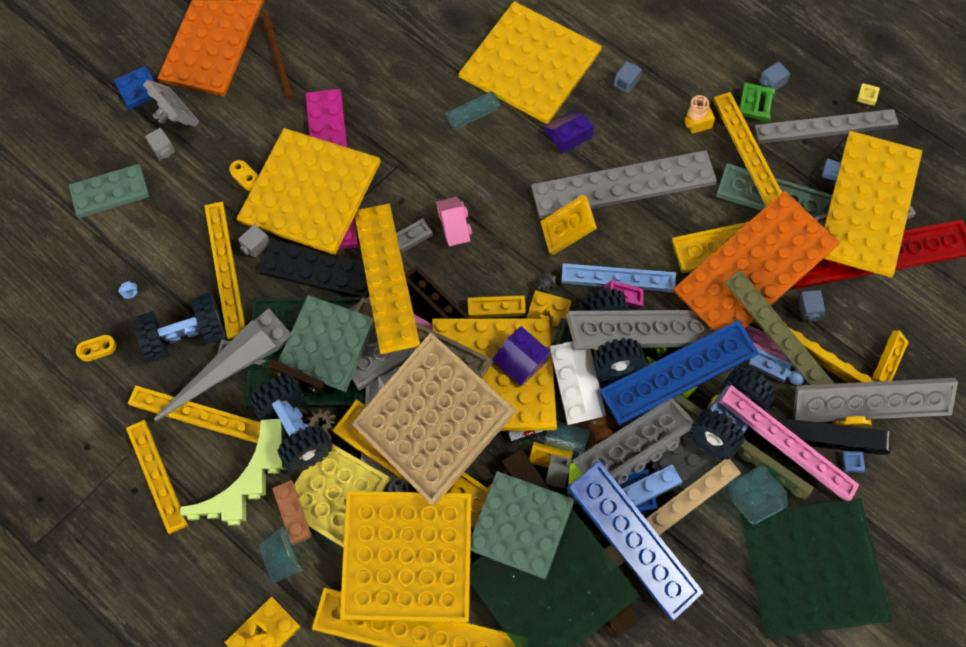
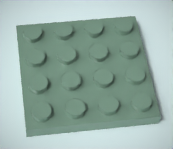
[278,295,375,392]
[470,471,575,580]

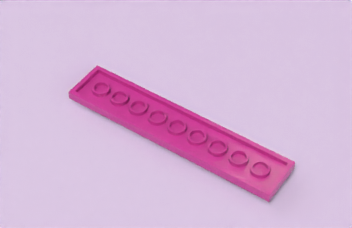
[306,89,358,250]

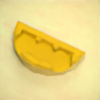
[831,416,872,429]

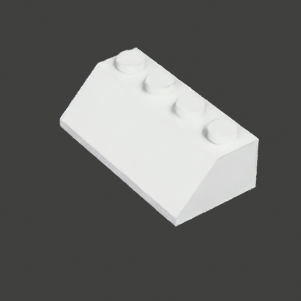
[550,341,606,425]

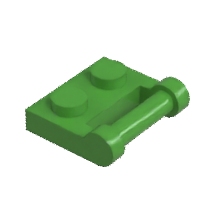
[739,83,775,123]

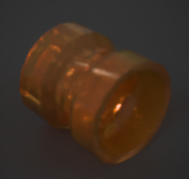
[588,417,614,444]

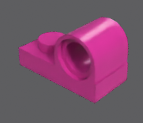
[603,280,644,309]

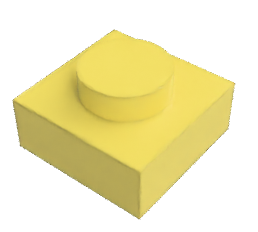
[857,83,880,106]

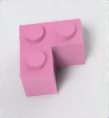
[436,197,472,246]

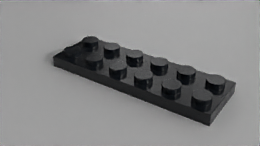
[259,239,369,299]

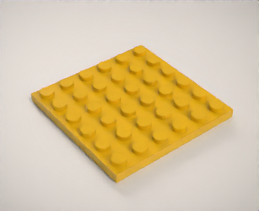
[459,1,602,124]
[236,128,381,255]
[432,319,557,431]
[340,491,471,622]

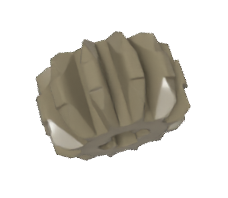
[306,409,338,440]

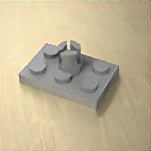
[143,80,199,126]

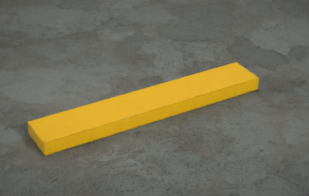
[126,420,189,534]

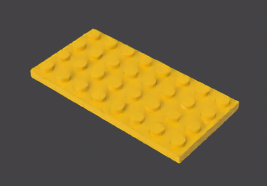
[824,131,922,278]

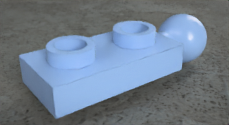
[748,347,805,385]

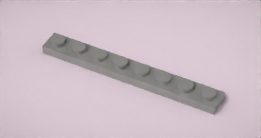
[753,109,898,144]

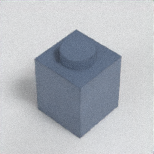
[614,61,642,94]
[759,62,791,91]
[798,290,825,322]

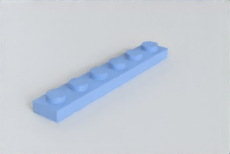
[561,264,676,292]

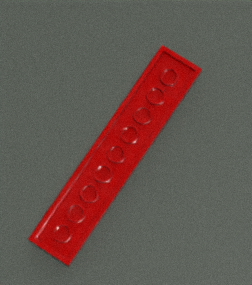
[793,220,966,289]

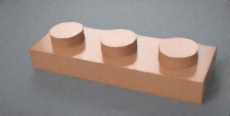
[272,480,312,545]

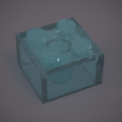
[728,465,788,526]

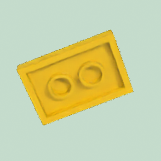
[540,195,597,255]
[526,290,572,346]
[225,597,301,647]

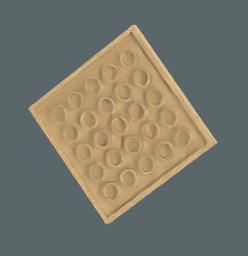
[352,332,517,506]

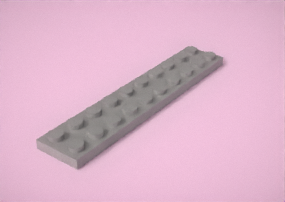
[531,150,717,219]

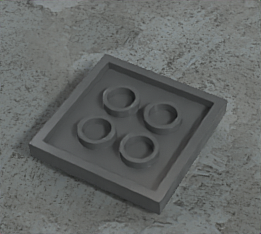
[651,431,734,491]

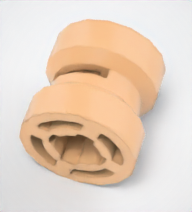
[689,95,709,120]

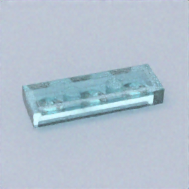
[445,91,500,130]

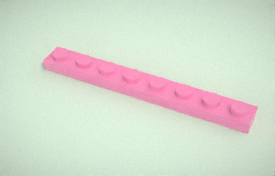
[719,385,859,502]

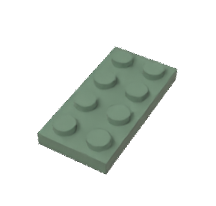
[69,164,150,219]

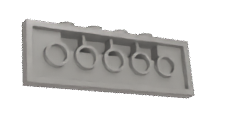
[572,398,695,484]

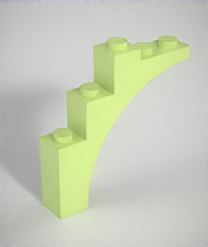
[180,419,286,526]

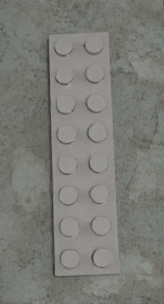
[566,310,714,349]
[793,378,958,422]

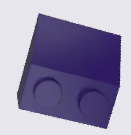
[543,110,594,154]
[492,326,551,387]

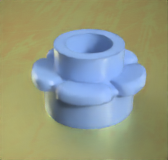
[119,281,137,299]

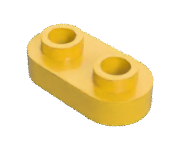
[230,160,258,191]
[76,335,116,362]

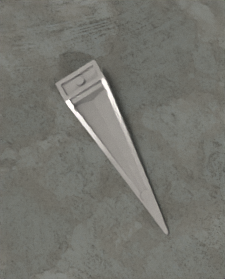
[154,309,291,421]

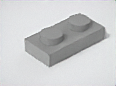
[396,218,433,253]

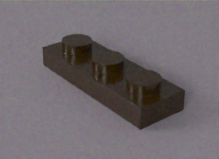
[268,359,327,396]

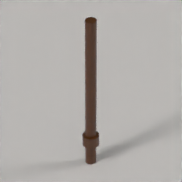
[262,12,293,99]

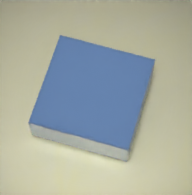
[841,451,865,473]

